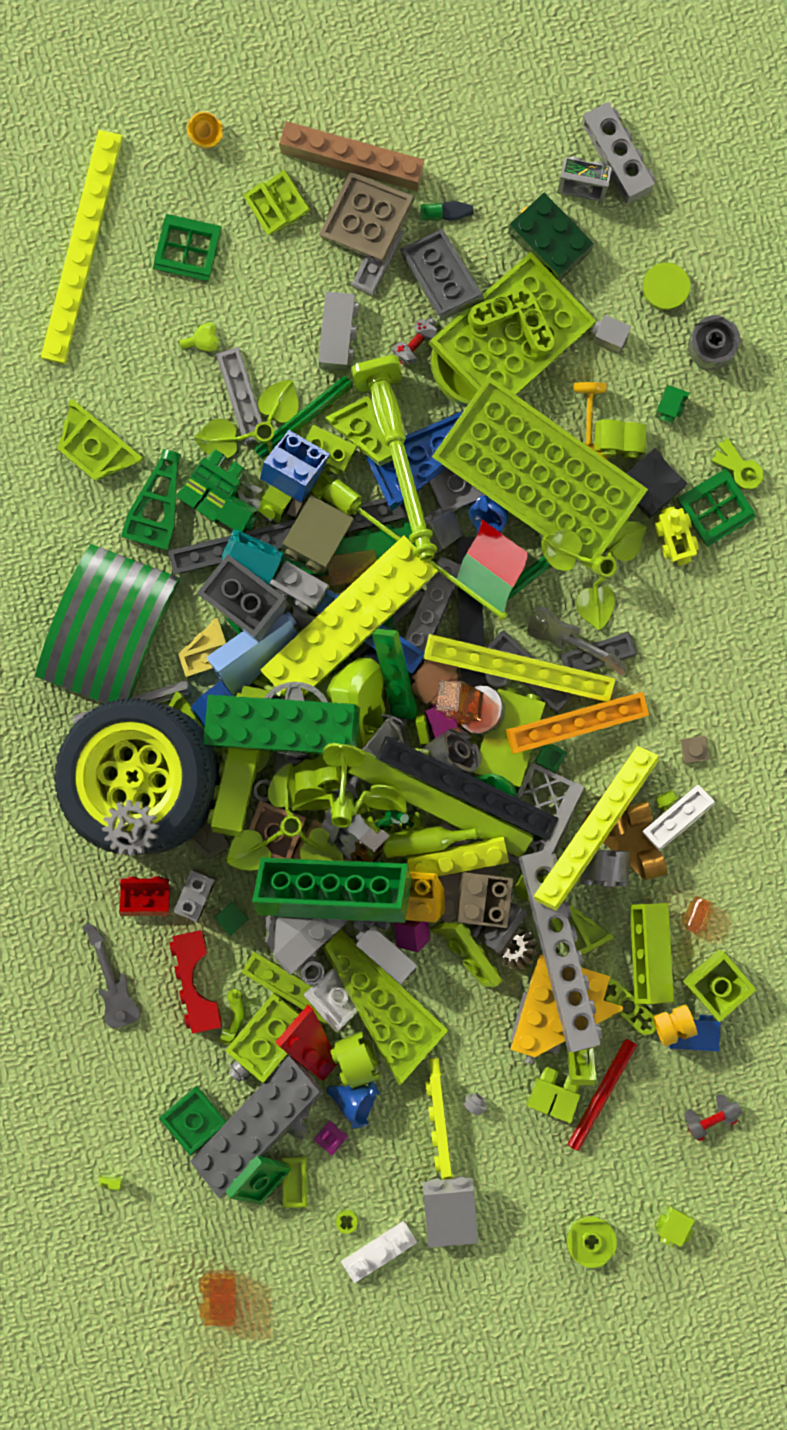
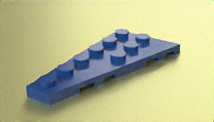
[364,411,463,512]

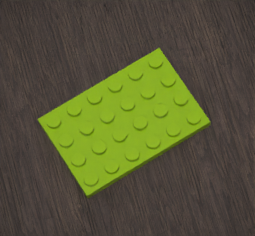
[428,252,597,395]

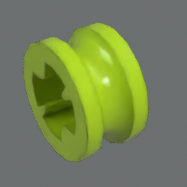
[336,1210,358,1234]

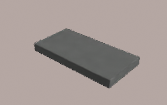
[400,229,484,321]

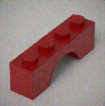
[169,930,223,1034]

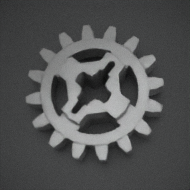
[102,800,159,856]

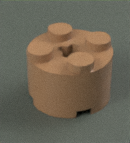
[409,659,459,705]

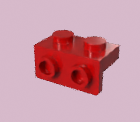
[119,876,171,916]

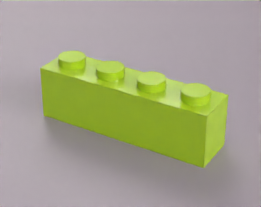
[630,903,674,1004]

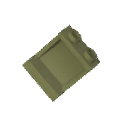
[282,495,354,574]

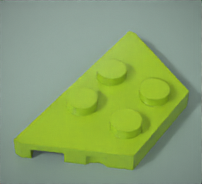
[57,399,143,481]

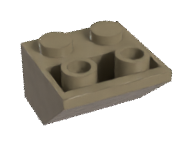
[456,872,513,928]

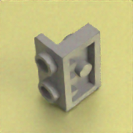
[269,561,329,612]

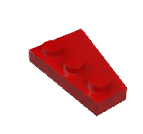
[275,1005,339,1081]

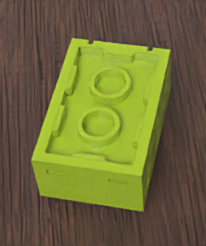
[225,992,300,1083]

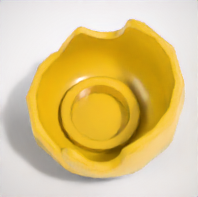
[187,111,223,149]

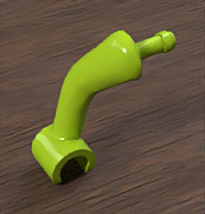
[220,989,244,1045]

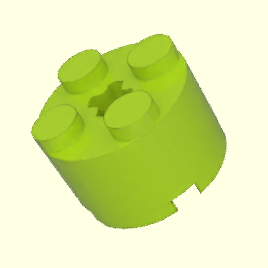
[331,1031,381,1089]

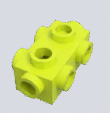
[654,507,699,566]

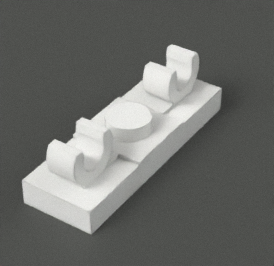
[643,785,715,851]
[341,1220,417,1283]

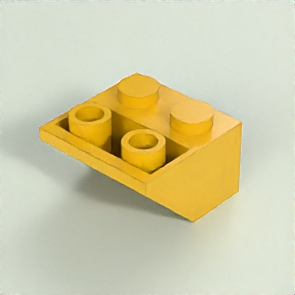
[406,872,445,922]

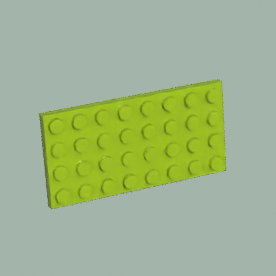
[432,376,648,569]

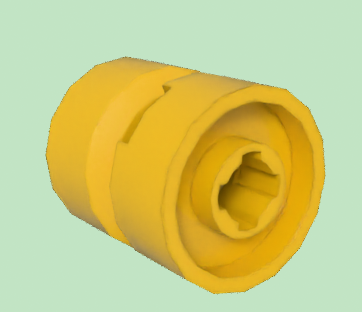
[653,1004,697,1047]

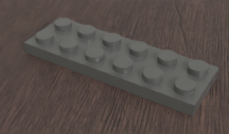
[190,1056,324,1198]

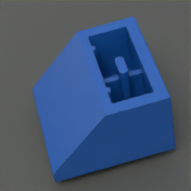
[260,430,330,503]

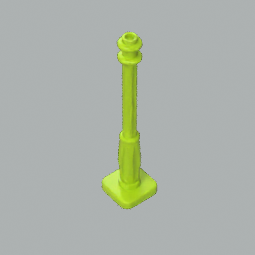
[351,355,437,561]

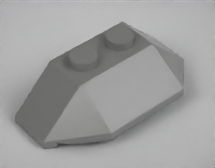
[273,917,350,975]

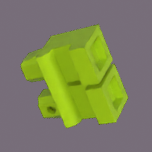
[525,1066,580,1123]

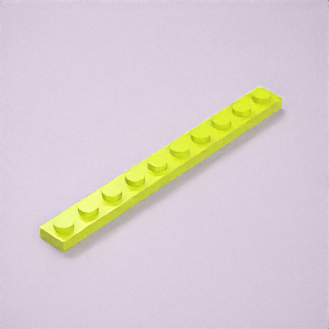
[41,130,123,365]

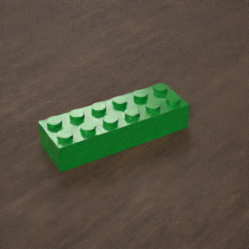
[203,695,361,755]
[252,857,412,923]

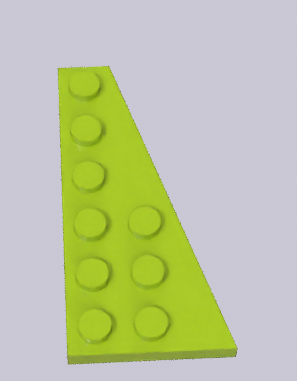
[323,929,449,1085]

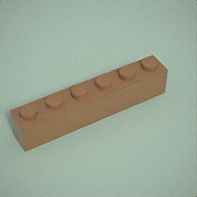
[279,121,424,191]

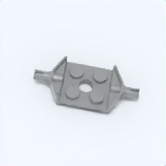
[346,714,412,790]

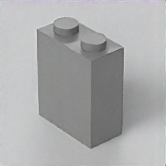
[356,926,417,984]
[423,1177,478,1248]

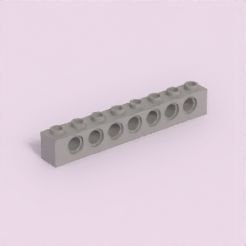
[519,849,602,1052]

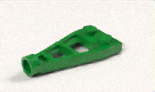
[121,449,181,551]

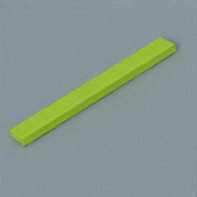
[348,749,533,857]

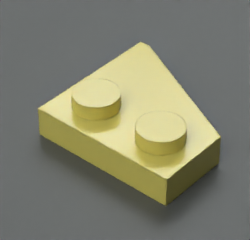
[178,618,226,678]

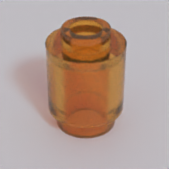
[682,896,713,934]

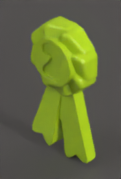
[711,438,763,490]

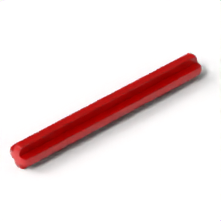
[568,1039,637,1151]

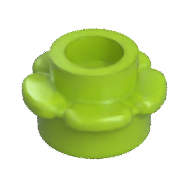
[656,790,679,811]

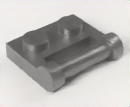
[469,901,527,954]

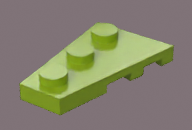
[325,396,393,466]
[431,923,502,987]

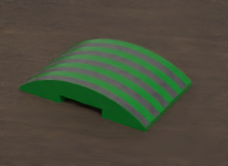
[35,544,180,703]

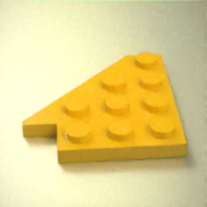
[510,954,623,1057]

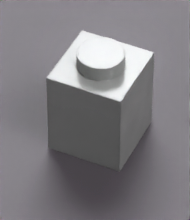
[592,315,631,354]

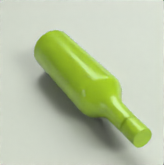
[384,826,477,858]

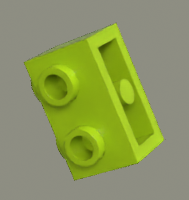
[306,425,357,476]

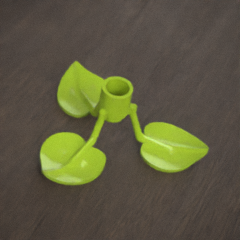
[195,380,299,485]
[542,521,646,630]
[292,743,407,828]
[226,764,343,871]

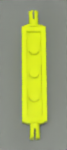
[425,1058,454,1180]

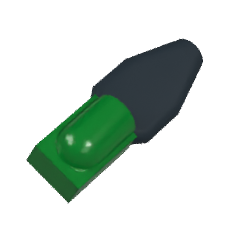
[420,201,474,221]

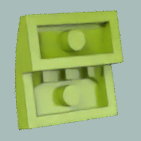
[243,169,311,236]

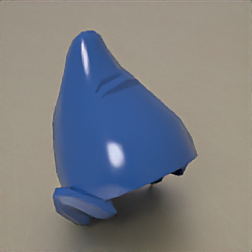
[469,495,508,533]
[326,1081,380,1129]

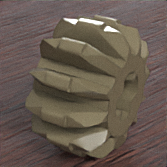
[497,928,539,970]

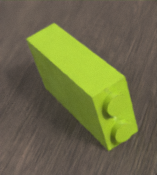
[473,686,545,788]

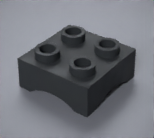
[626,448,688,519]

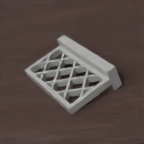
[504,763,586,876]

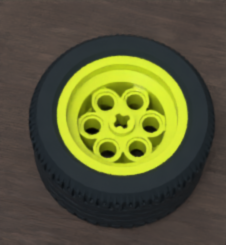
[54,698,220,855]

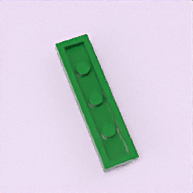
[372,629,418,719]

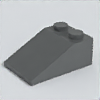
[197,554,290,643]

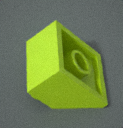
[682,949,757,1022]

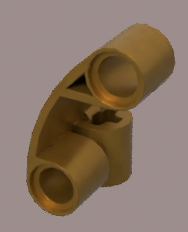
[581,800,668,880]

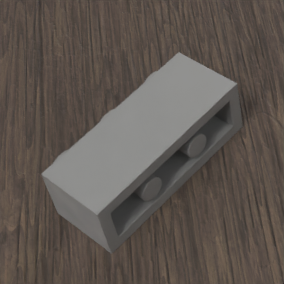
[318,291,359,371]

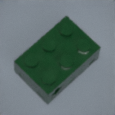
[508,192,594,282]

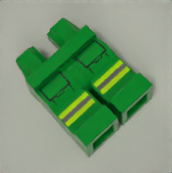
[176,449,245,524]

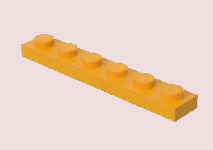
[506,692,649,754]

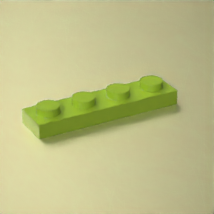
[241,951,327,1023]

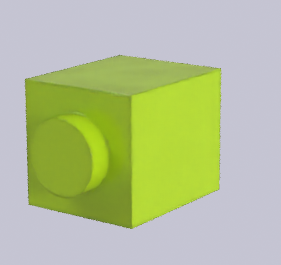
[258,485,294,523]

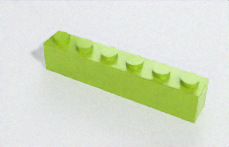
[208,685,270,837]

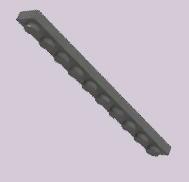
[168,498,408,575]

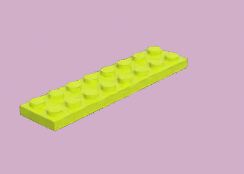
[261,536,438,697]

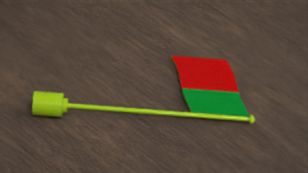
[324,479,528,621]

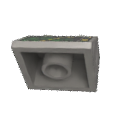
[557,157,612,202]

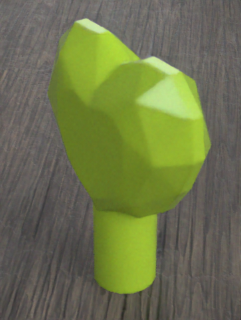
[179,322,220,352]

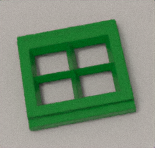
[153,214,222,282]
[676,468,756,547]

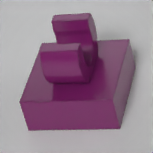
[313,1120,348,1156]

